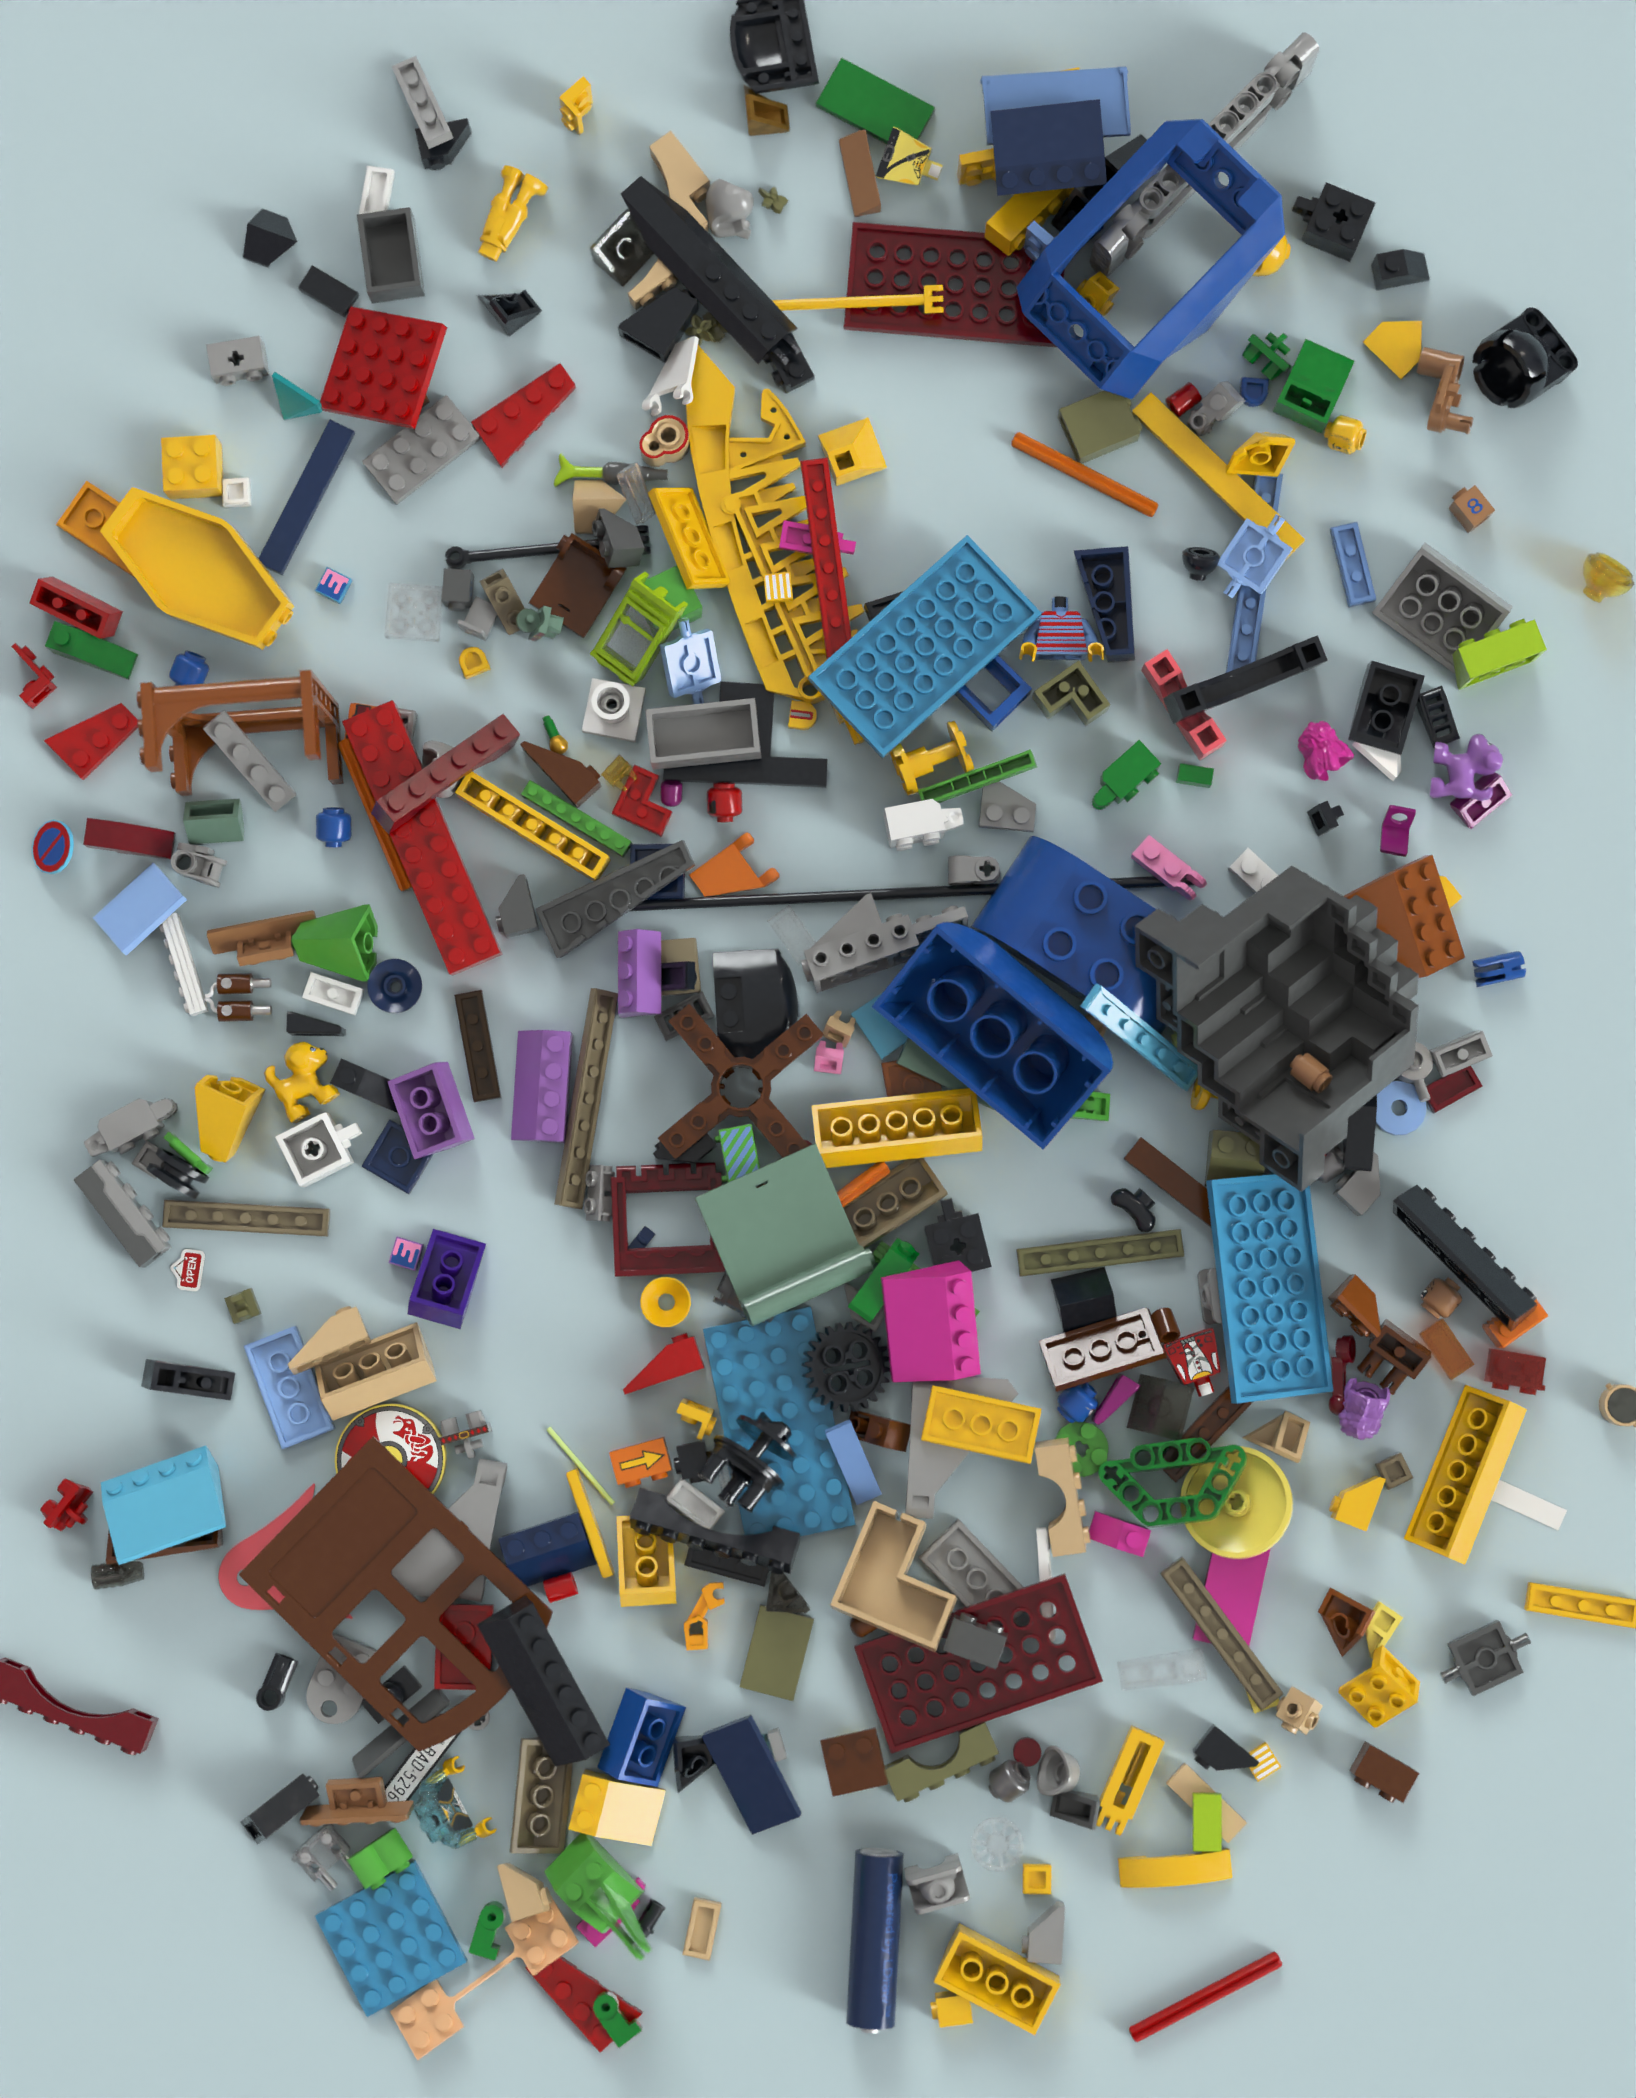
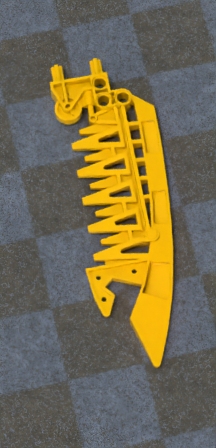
[686,338,865,745]

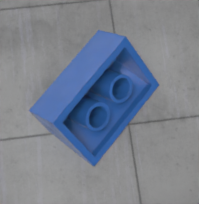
[597,1688,686,1787]

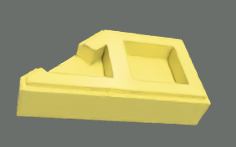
[1365,1601,1403,1659]

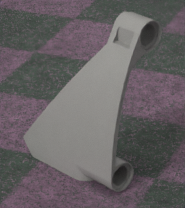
[905,1377,1018,1519]
[392,1459,507,1602]

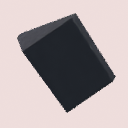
[1051,1267,1117,1333]

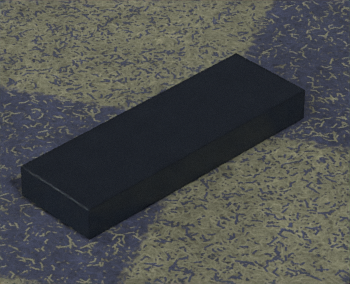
[684,1548,769,1587]

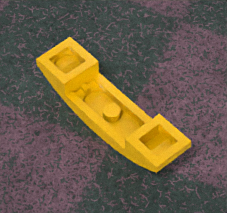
[1118,1849,1232,1888]

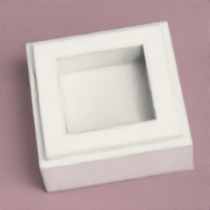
[222,477,251,508]

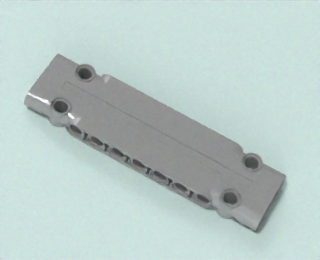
[1090,32,1319,277]

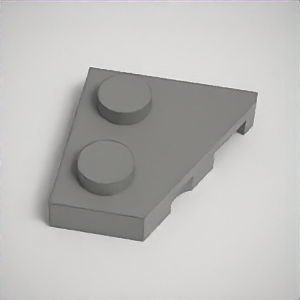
[979,781,1036,832]

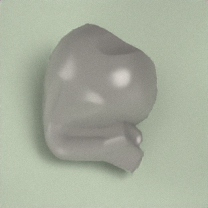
[706,179,754,239]

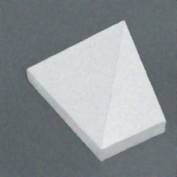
[1352,742,1402,781]

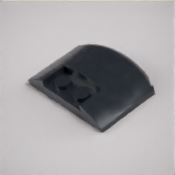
[730,0,819,94]
[713,948,798,1059]

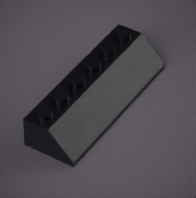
[1393,1185,1537,1332]
[477,1595,610,1767]

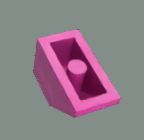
[1089,1511,1151,1557]

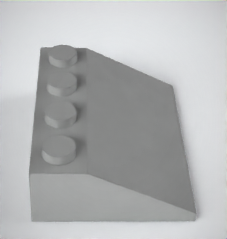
[1372,543,1513,674]

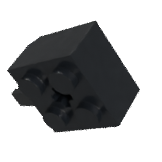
[1292,182,1376,262]
[924,1198,992,1272]

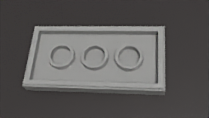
[918,1519,1024,1627]

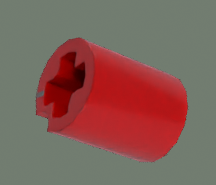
[1165,382,1202,418]
[543,1572,578,1603]

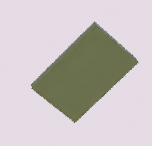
[739,1604,814,1701]

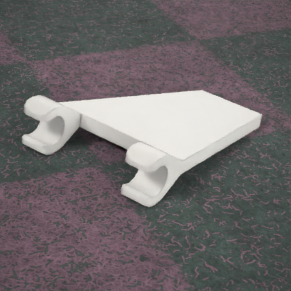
[642,336,699,416]

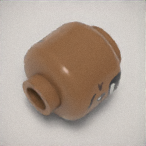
[1421,1277,1462,1319]

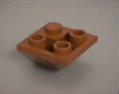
[1328,1274,1381,1338]

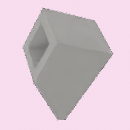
[1333,1152,1380,1216]

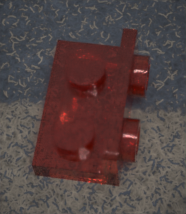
[1484,1348,1546,1395]

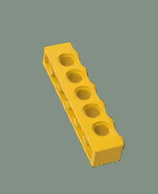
[455,772,611,881]

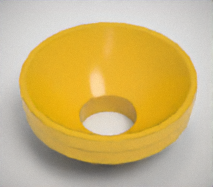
[640,1277,691,1327]

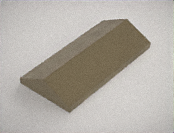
[844,1158,948,1249]
[510,1737,573,1854]

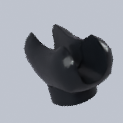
[1111,1188,1156,1232]

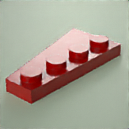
[471,363,576,468]
[525,1956,643,2053]

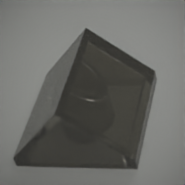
[590,209,654,287]
[1126,1374,1194,1441]

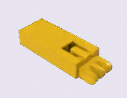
[1097,1725,1165,1836]

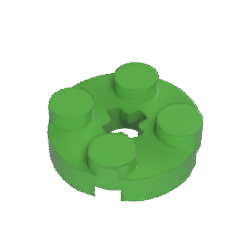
[1055,1421,1108,1477]

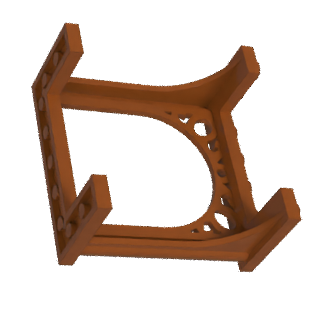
[136,670,344,796]

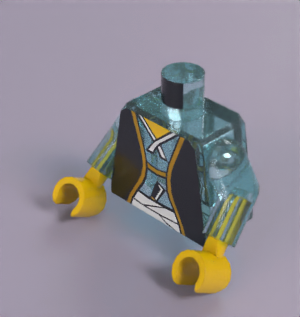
[414,1756,497,1849]

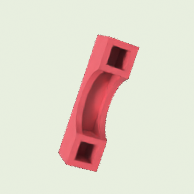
[1141,649,1227,761]

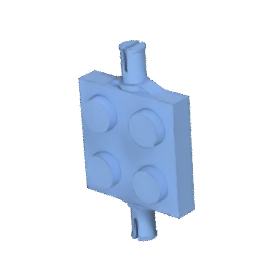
[1217,514,1293,598]
[660,618,722,704]

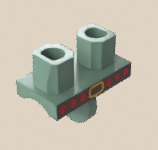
[516,606,564,641]

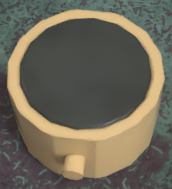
[1599,1383,1636,1427]

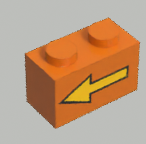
[609,1437,673,1488]

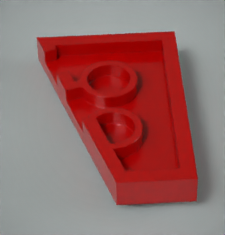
[44,703,138,780]

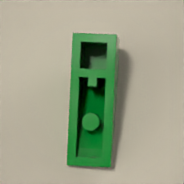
[45,621,138,680]

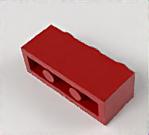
[29,576,123,639]

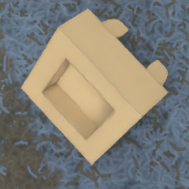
[823,1010,856,1048]

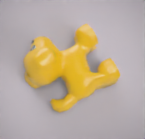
[264,1041,340,1123]

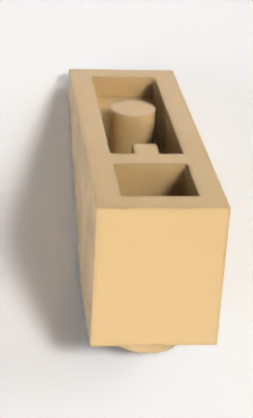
[288,1306,372,1375]

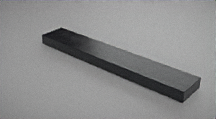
[663,756,828,788]

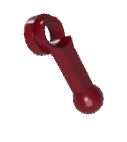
[1328,1335,1356,1416]

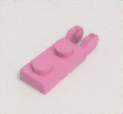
[1131,835,1207,900]

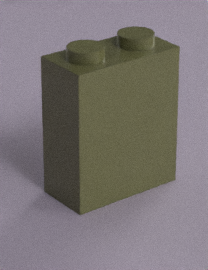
[1057,390,1142,464]

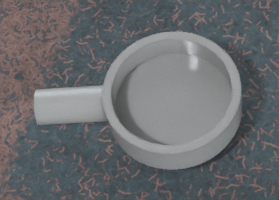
[1397,1042,1433,1102]

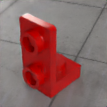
[11,643,57,709]

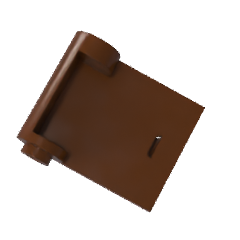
[528,533,627,638]

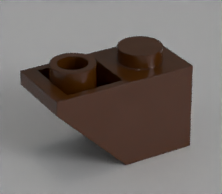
[849,1410,911,1452]

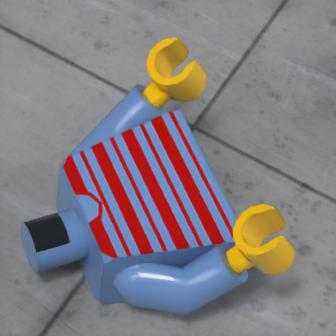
[1019,596,1104,662]

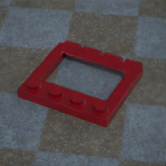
[611,1162,725,1277]

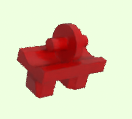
[40,1479,93,1531]

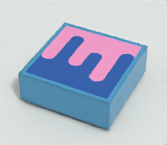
[315,567,352,604]

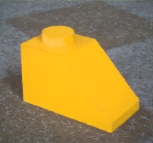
[1329,1476,1386,1531]

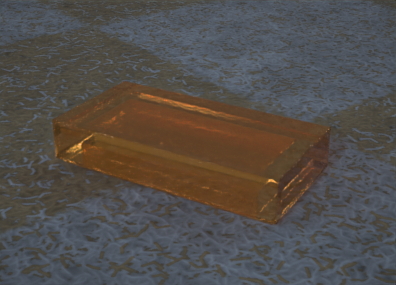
[1419,1318,1475,1380]

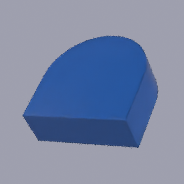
[1240,377,1269,407]

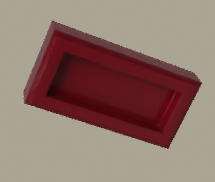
[1426,1066,1482,1113]

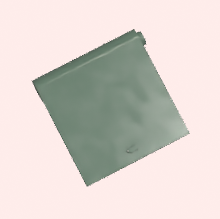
[695,1143,875,1326]

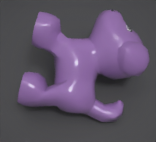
[1430,734,1503,801]

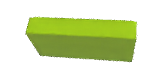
[1192,1793,1222,1852]

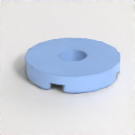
[1376,1081,1426,1135]

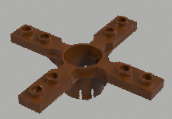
[658,1003,824,1160]

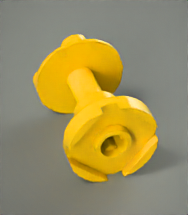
[890,721,974,796]

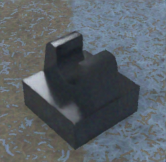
[1307,801,1344,836]

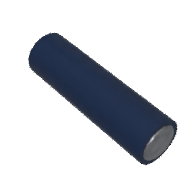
[846,1848,904,2033]

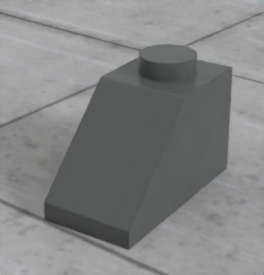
[496,874,539,938]

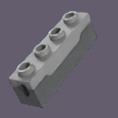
[73,1159,172,1267]

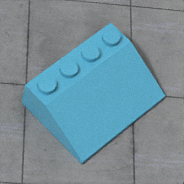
[101,1445,226,1565]

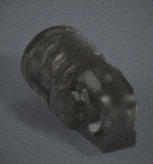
[91,1561,144,1590]

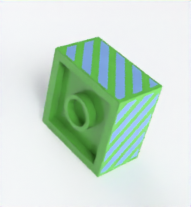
[714,1124,760,1182]

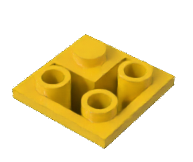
[818,417,887,486]

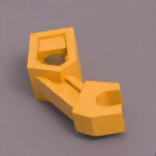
[684,1582,725,1650]

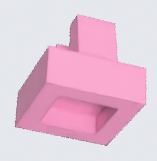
[814,1041,844,1074]

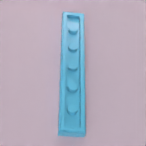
[1080,984,1198,1091]

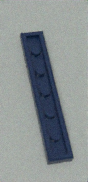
[258,419,355,576]

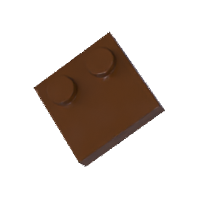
[820,1727,888,1797]

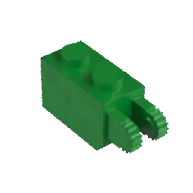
[1091,740,1161,810]

